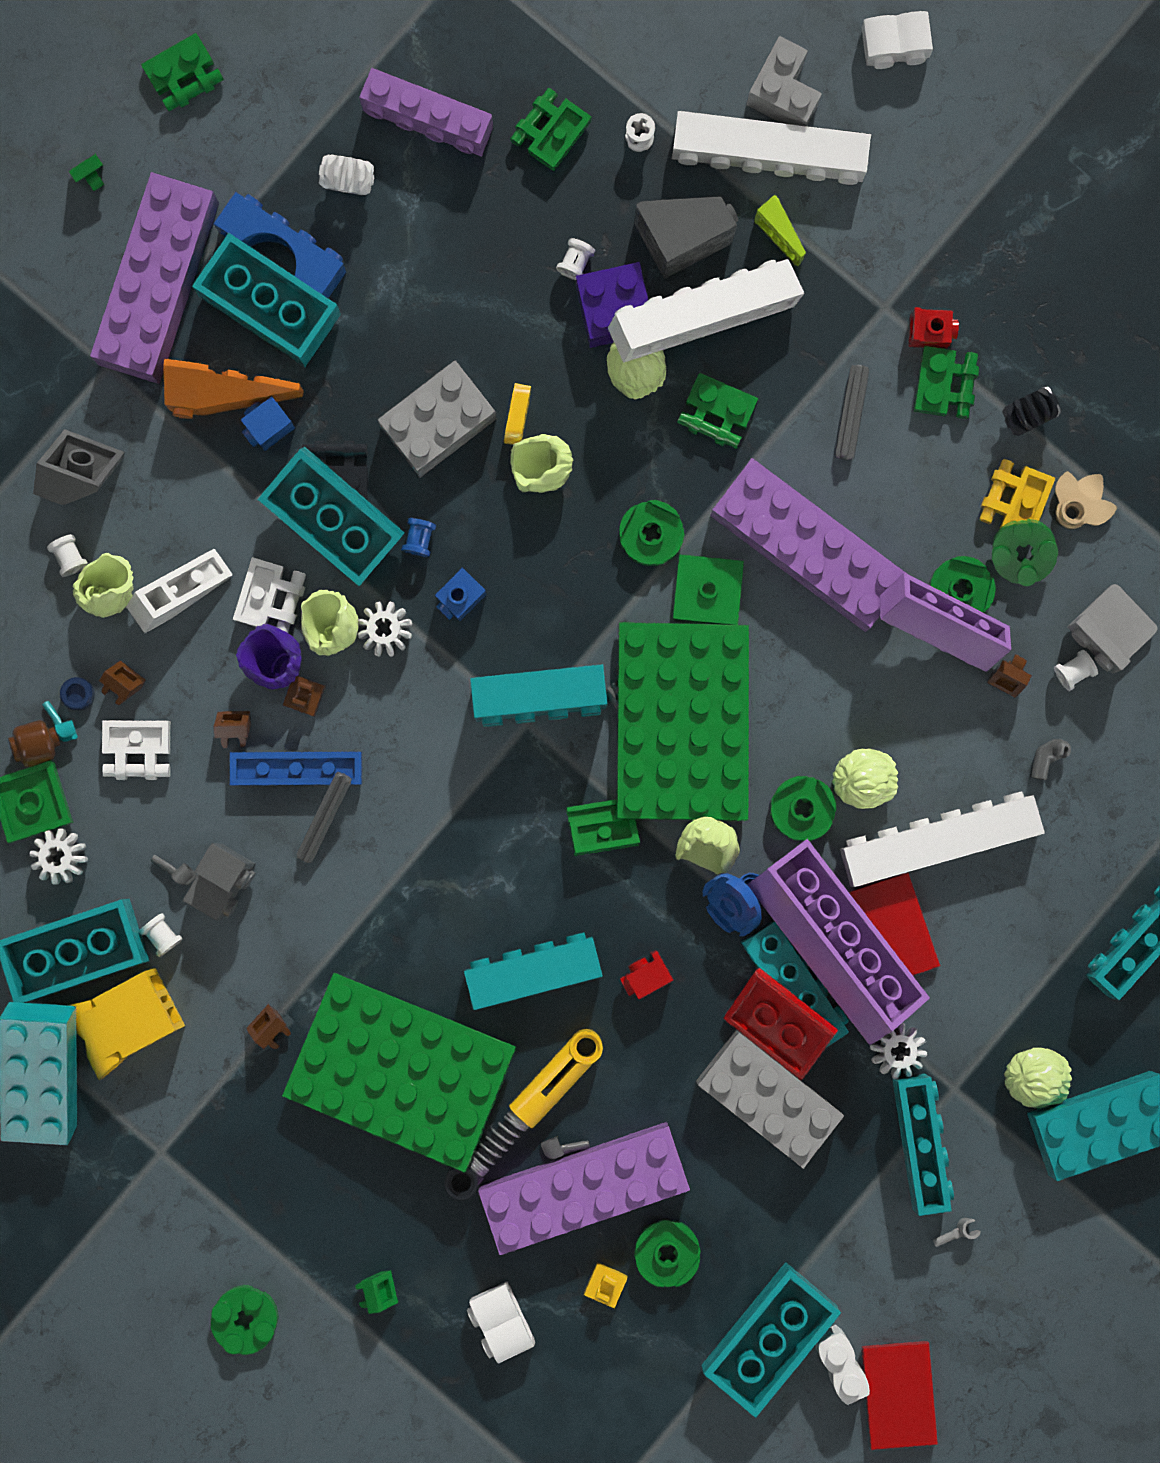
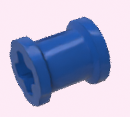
[401,518,436,557]

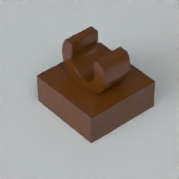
[987,654,1032,698]
[99,661,146,705]
[283,676,326,717]
[213,711,251,748]
[246,1004,291,1049]

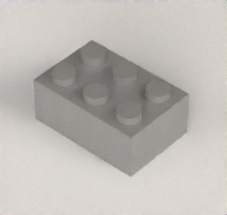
[378,360,497,478]

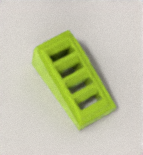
[754,195,806,266]

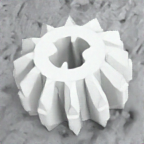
[318,155,374,195]
[357,602,412,657]
[29,829,88,885]
[870,1023,927,1079]

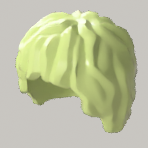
[607,342,666,399]
[510,434,574,493]
[73,553,134,618]
[301,590,359,656]
[832,748,898,809]
[675,817,740,875]
[1004,1048,1072,1109]

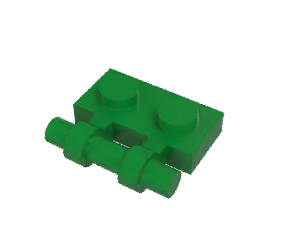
[141,33,224,112]
[510,88,592,172]
[913,346,979,419]
[677,373,758,449]

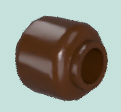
[8,720,60,767]

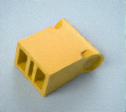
[67,968,185,1080]

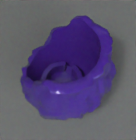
[236,624,302,689]

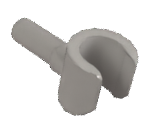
[933,1218,981,1247]

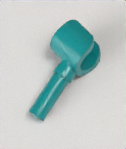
[42,701,78,742]

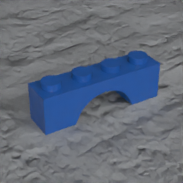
[214,192,346,298]

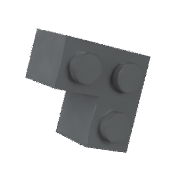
[183,843,256,921]

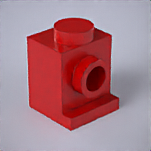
[909,307,959,349]
[620,950,673,999]

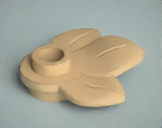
[1055,471,1117,529]

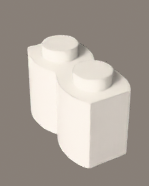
[862,11,933,69]
[467,1281,535,1364]
[815,1325,869,1405]

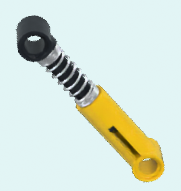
[445,1029,603,1200]

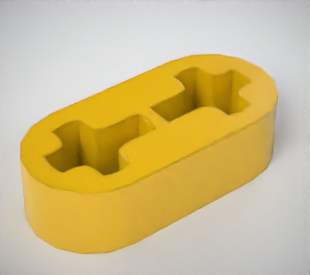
[504,383,531,445]

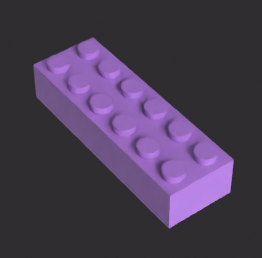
[90,172,219,384]
[710,458,907,632]
[747,839,930,1045]
[478,1122,690,1255]

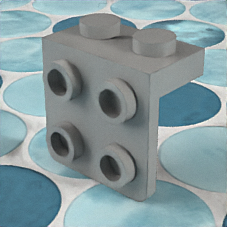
[1067,584,1158,674]

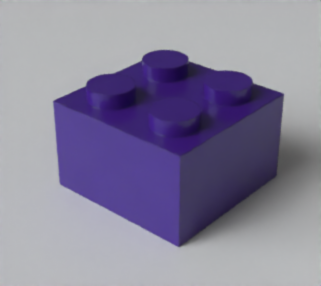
[576,262,648,348]

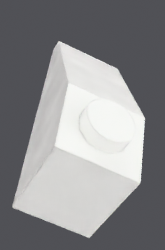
[126,549,233,633]

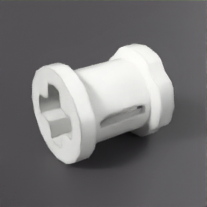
[625,113,655,152]
[556,238,596,280]
[47,535,88,577]
[1054,650,1098,691]
[139,913,182,957]

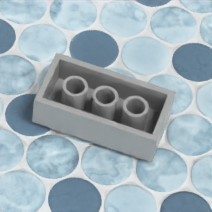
[696,1030,844,1169]

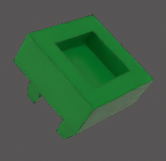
[68,153,105,191]
[355,1270,398,1314]

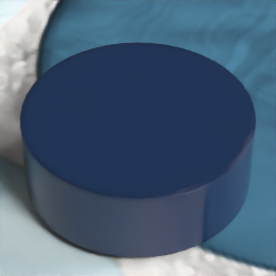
[60,677,95,711]

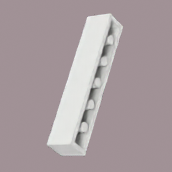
[672,111,871,185]
[608,259,804,363]
[840,791,1045,887]

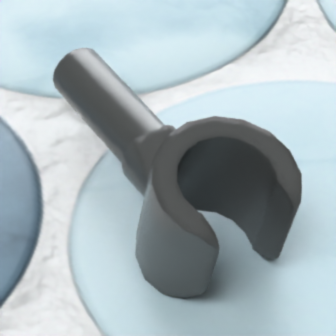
[151,855,197,886]
[541,1137,590,1159]

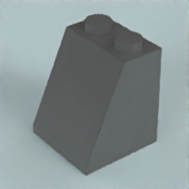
[634,197,738,279]

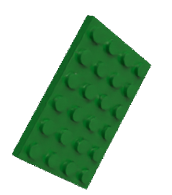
[616,622,749,821]
[282,973,517,1172]

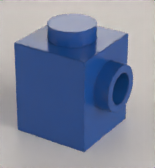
[241,396,295,451]
[435,568,487,622]

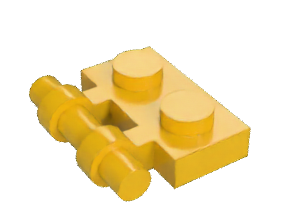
[979,459,1055,528]

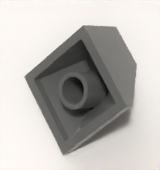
[33,429,125,505]

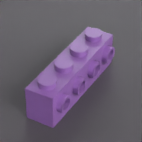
[359,68,493,157]
[880,573,1011,672]

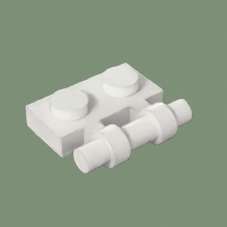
[233,557,306,633]
[102,721,171,780]

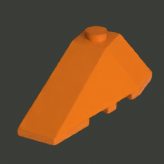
[163,359,304,419]

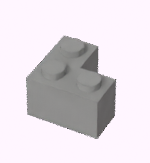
[747,36,822,126]

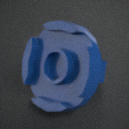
[702,873,762,936]

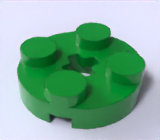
[619,500,684,566]
[992,519,1058,586]
[929,556,996,613]
[770,776,836,841]
[634,1218,701,1287]
[210,1285,279,1355]

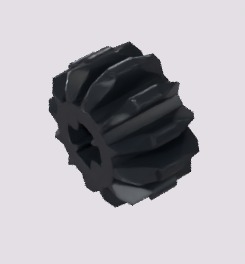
[1002,387,1061,436]

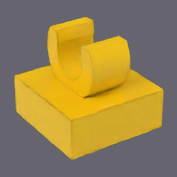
[584,1262,628,1308]

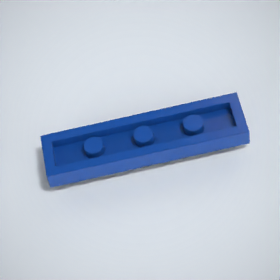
[230,752,362,786]

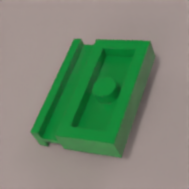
[566,800,640,856]

